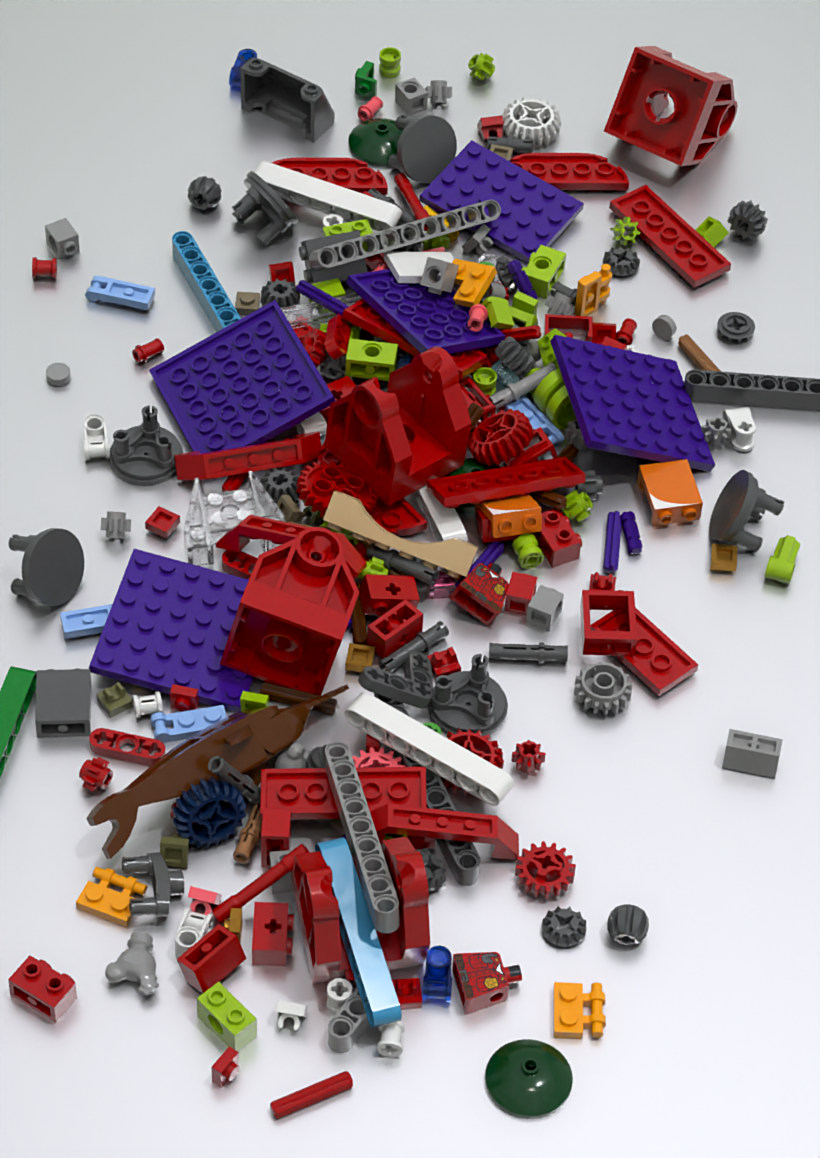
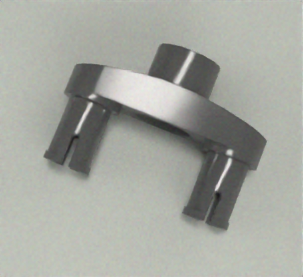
[122,852,184,917]

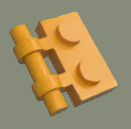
[574,264,612,316]
[76,866,148,927]
[553,982,606,1039]

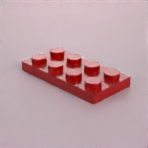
[591,607,699,696]

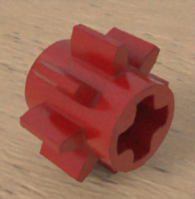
[511,740,546,775]
[79,757,113,792]

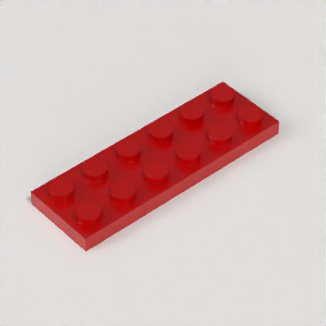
[609,185,731,288]
[342,299,488,380]
[427,456,585,508]
[260,767,427,820]

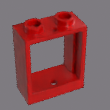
[580,590,637,656]

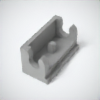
[722,729,783,778]

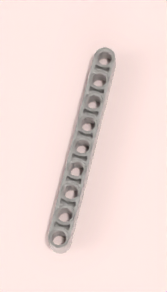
[309,200,501,270]
[325,742,400,933]

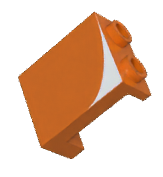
[637,459,703,526]
[475,495,542,538]

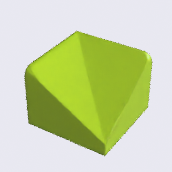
[696,216,729,248]

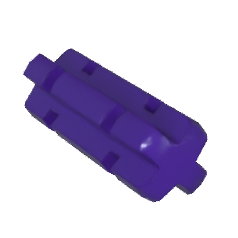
[507,259,538,299]
[621,511,643,555]

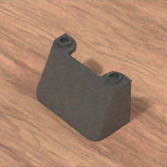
[241,58,335,143]

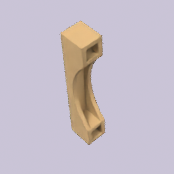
[323,490,479,579]

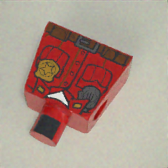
[448,563,509,626]
[452,952,522,1015]

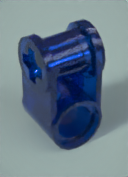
[229,49,257,88]
[422,945,452,1003]

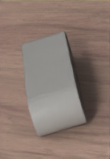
[328,988,370,1053]

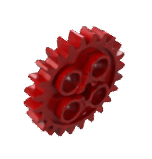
[296,460,378,517]

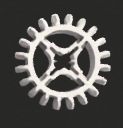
[502,97,561,148]

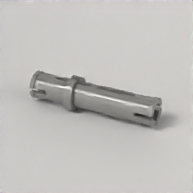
[488,362,557,410]

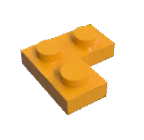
[452,258,497,307]

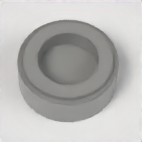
[652,315,677,340]
[46,363,71,386]

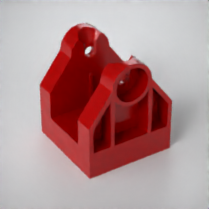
[604,46,738,166]
[324,346,472,506]
[220,527,360,695]
[291,836,430,984]

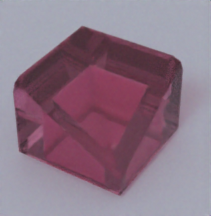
[428,568,456,599]

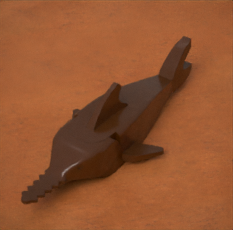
[86,685,349,859]

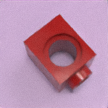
[504,572,538,616]

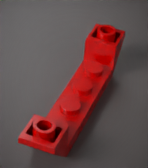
[174,431,321,480]
[216,515,367,578]
[370,804,519,860]

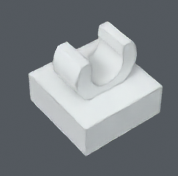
[275,1000,308,1030]

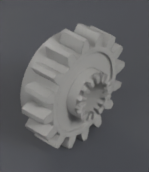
[574,662,632,715]

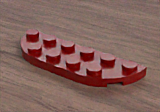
[510,153,629,190]
[272,158,388,195]
[317,442,428,536]

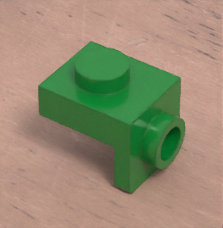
[355,61,377,98]

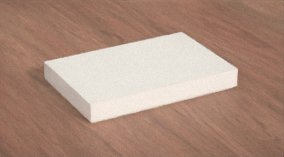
[383,251,454,284]

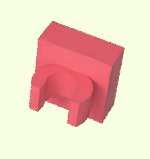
[188,886,222,915]

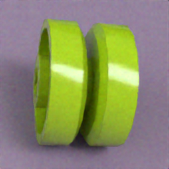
[534,368,576,429]

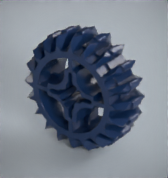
[172,776,246,848]

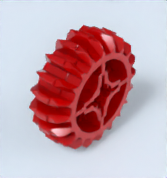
[468,409,534,466]
[440,727,504,796]

